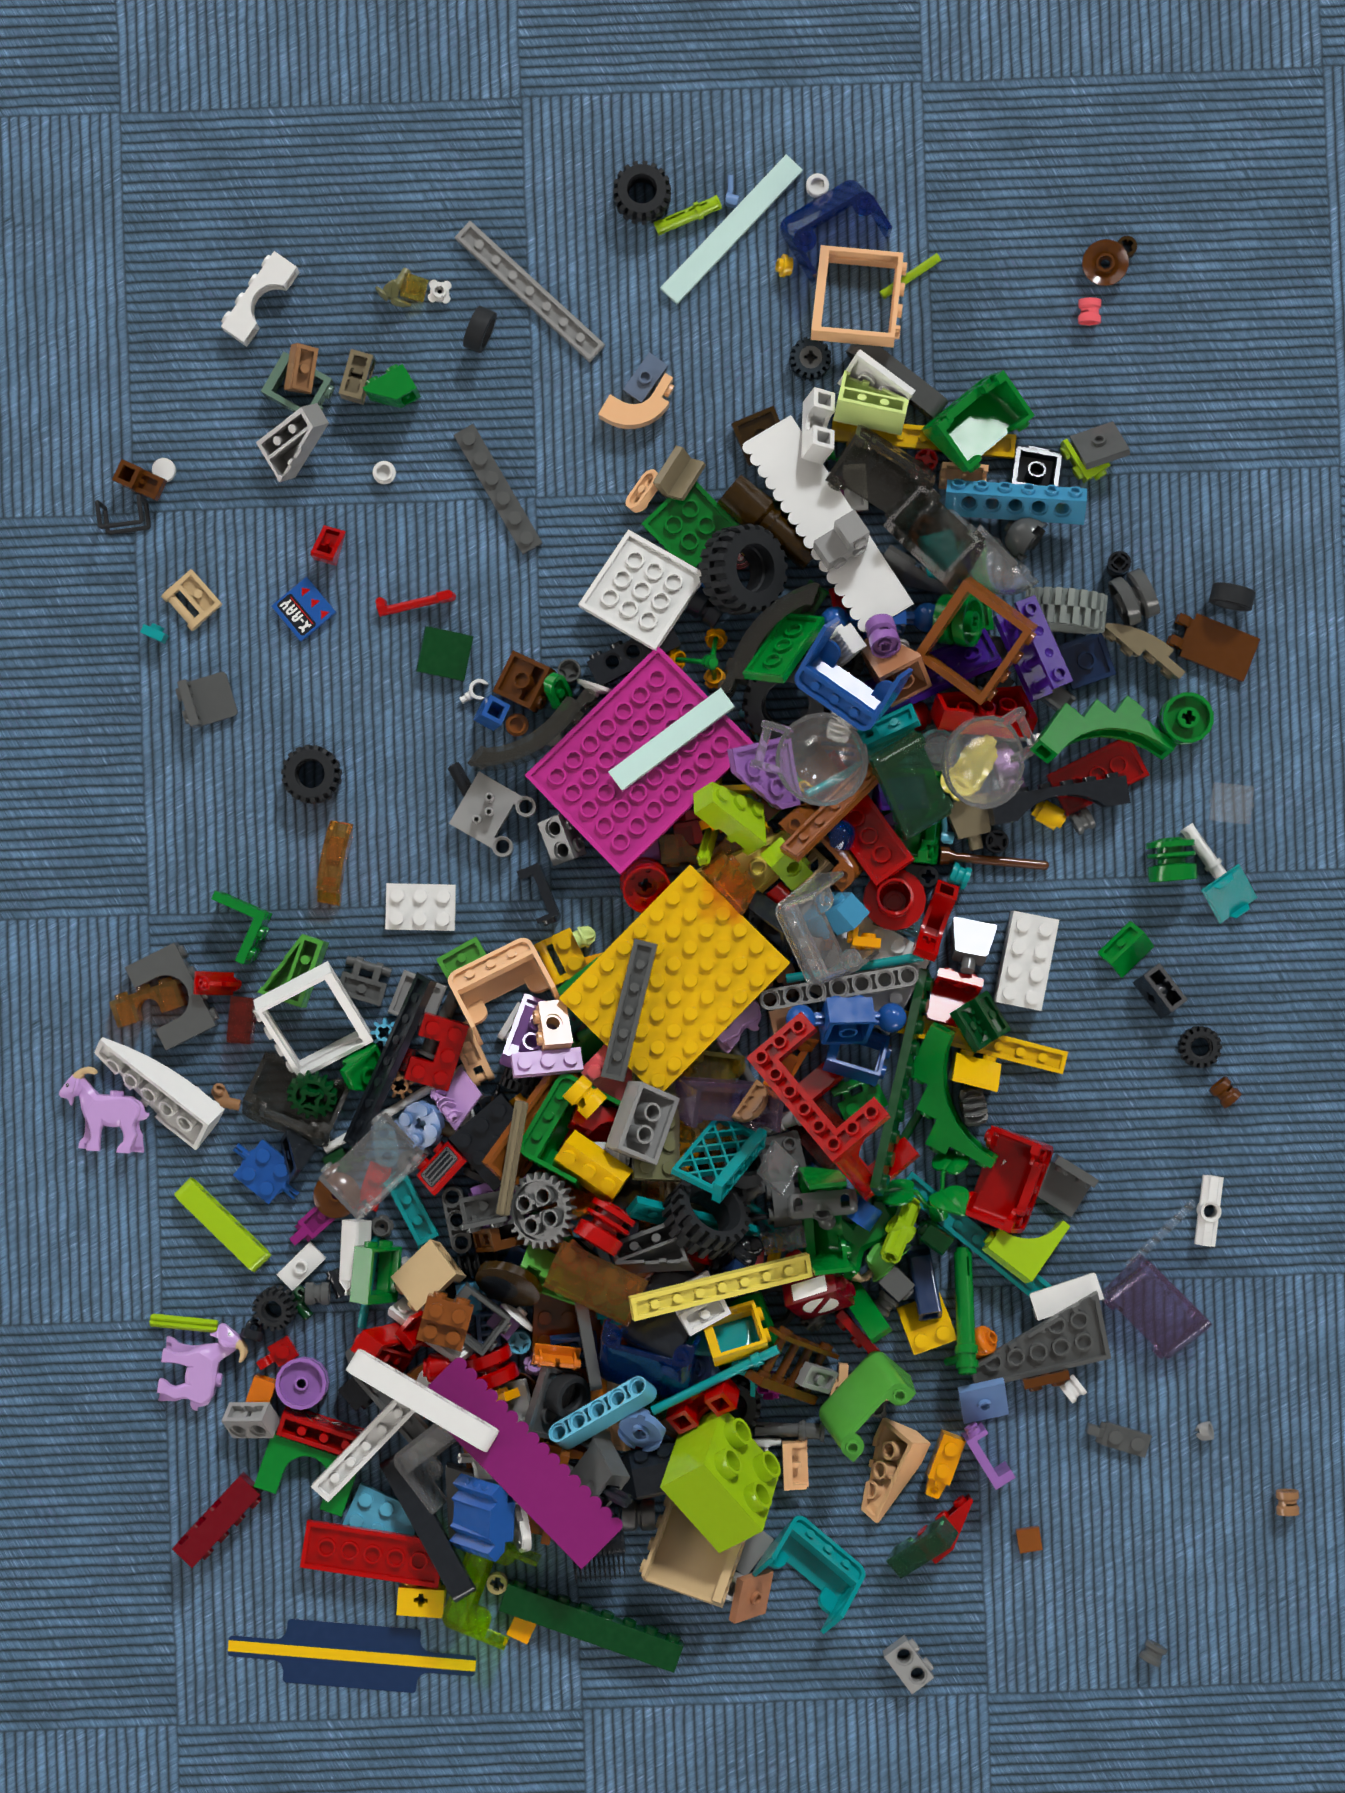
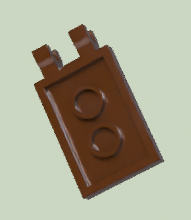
[1166,613,1260,682]

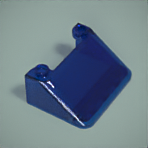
[599,1312,702,1398]

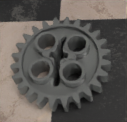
[508,1172,577,1249]

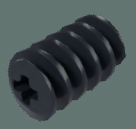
[455,1251,503,1282]

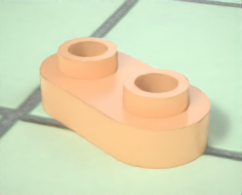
[626,469,658,513]

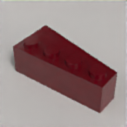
[172,1472,264,1568]

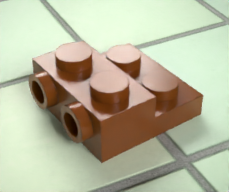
[416,1291,474,1352]

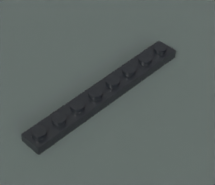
[343,972,437,1151]

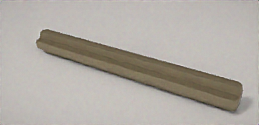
[496,1101,528,1216]

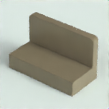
[653,445,706,501]

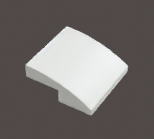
[675,1270,731,1336]

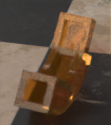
[316,820,353,906]

